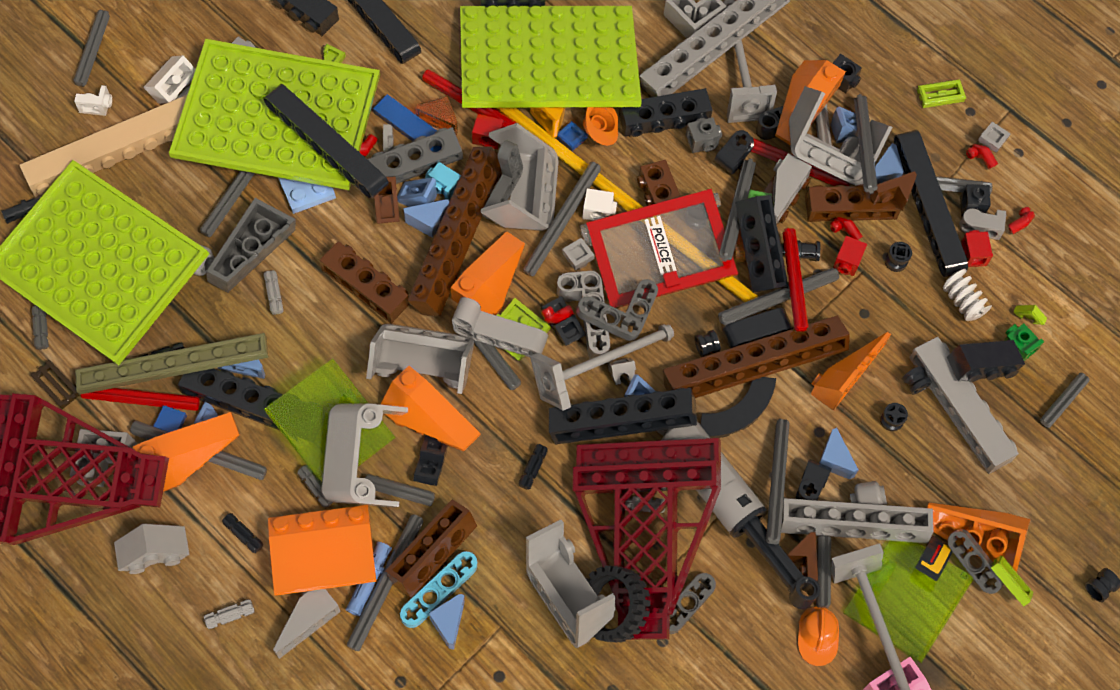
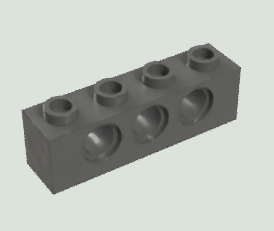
[368,127,463,184]

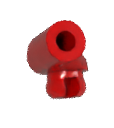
[360,134,378,157]
[966,144,998,169]
[1007,207,1035,235]
[830,217,863,240]
[541,305,574,324]

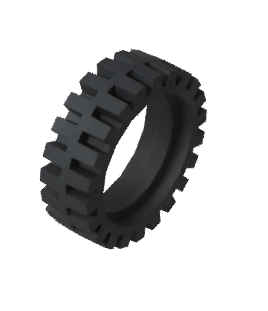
[585,566,650,643]

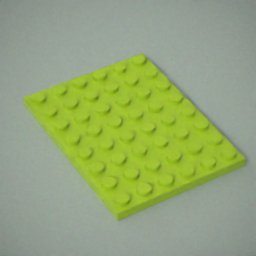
[460,6,641,108]
[169,39,380,190]
[0,160,210,365]

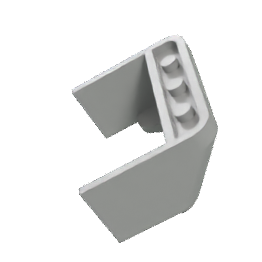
[789,86,893,186]
[481,123,558,231]
[366,324,474,394]
[321,404,408,508]
[526,519,615,648]

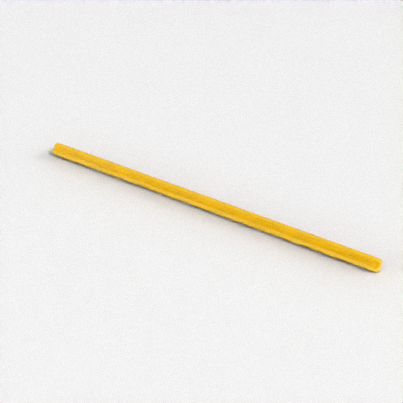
[496,108,759,303]

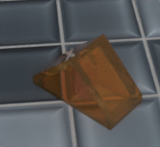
[415,96,458,135]

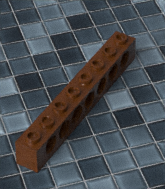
[407,147,501,316]
[663,315,850,398]

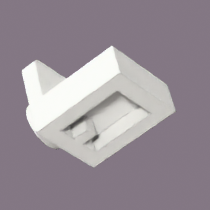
[75,86,112,116]

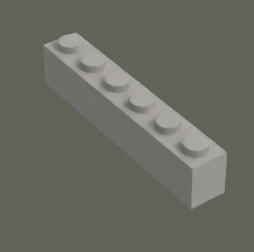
[909,337,1019,474]

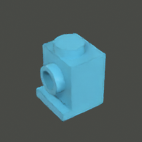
[425,162,461,201]

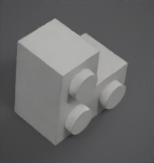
[664,0,727,39]
[70,429,137,487]
[114,524,190,574]

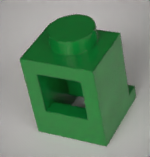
[1004,323,1044,361]

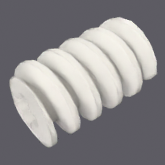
[943,269,992,321]

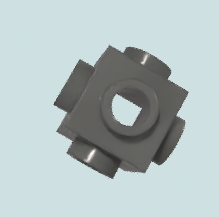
[686,117,722,153]

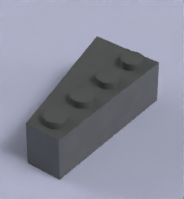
[207,198,296,293]

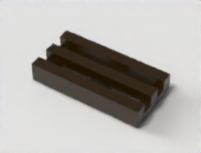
[30,360,80,409]

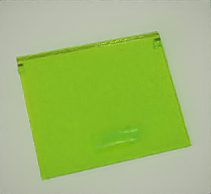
[264,358,396,483]
[843,541,973,663]

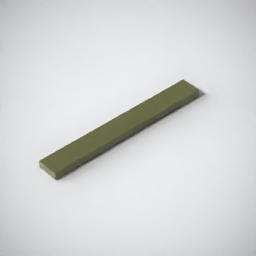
[75,333,269,395]

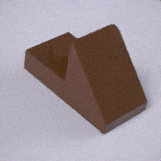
[870,171,917,211]
[374,176,400,224]
[788,532,818,581]

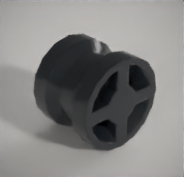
[694,330,721,357]
[902,366,932,395]
[880,403,908,431]

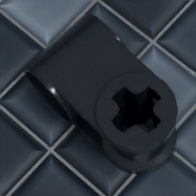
[714,130,754,174]
[795,459,832,501]

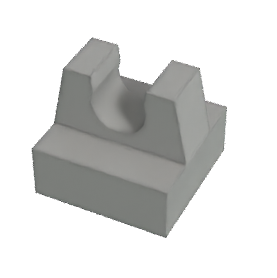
[978,122,1010,153]
[562,238,594,270]
[607,358,636,385]

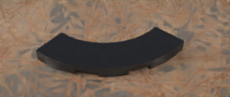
[700,377,776,438]

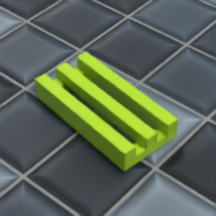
[917,79,966,108]
[991,555,1033,607]

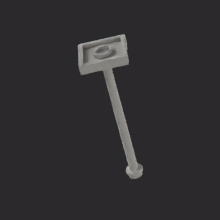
[723,0,777,123]
[530,324,674,410]
[831,543,911,690]

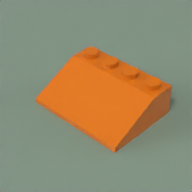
[268,505,376,596]

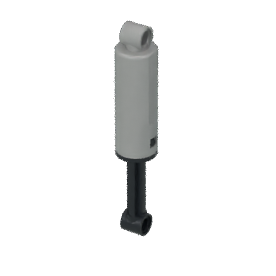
[657,407,820,609]

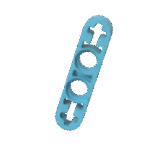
[400,551,477,628]

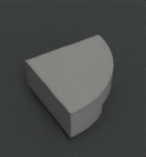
[383,124,394,153]

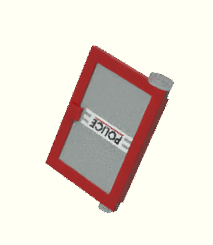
[579,189,738,308]

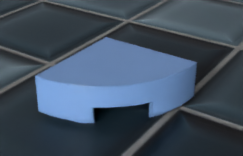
[194,402,218,424]

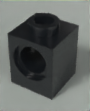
[833,53,862,94]
[960,184,991,217]

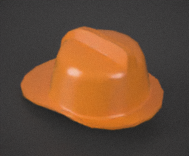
[583,107,618,146]
[798,607,839,666]

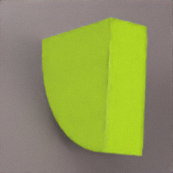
[324,43,346,63]
[1014,305,1047,325]

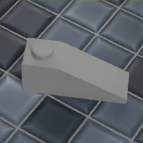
[772,153,812,224]
[273,589,341,659]

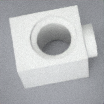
[583,189,617,221]

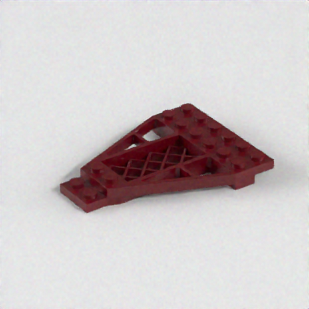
[0,393,169,545]
[573,438,721,640]

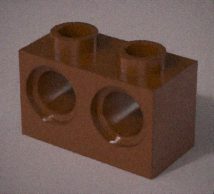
[637,159,681,206]

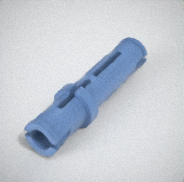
[345,542,392,617]

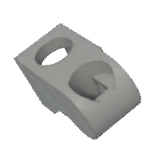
[959,209,1006,240]

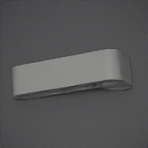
[557,271,610,359]
[452,297,548,357]

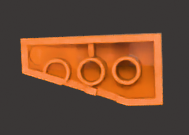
[775,60,846,145]
[451,231,525,315]
[811,332,891,411]
[380,366,480,451]
[133,412,240,492]
[927,503,1030,572]

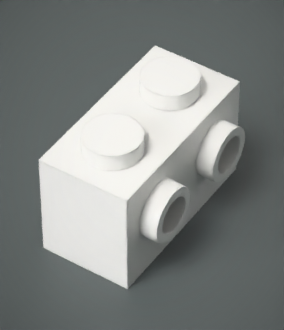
[143,55,196,104]

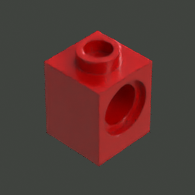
[472,114,504,150]
[961,230,993,267]
[833,236,867,276]

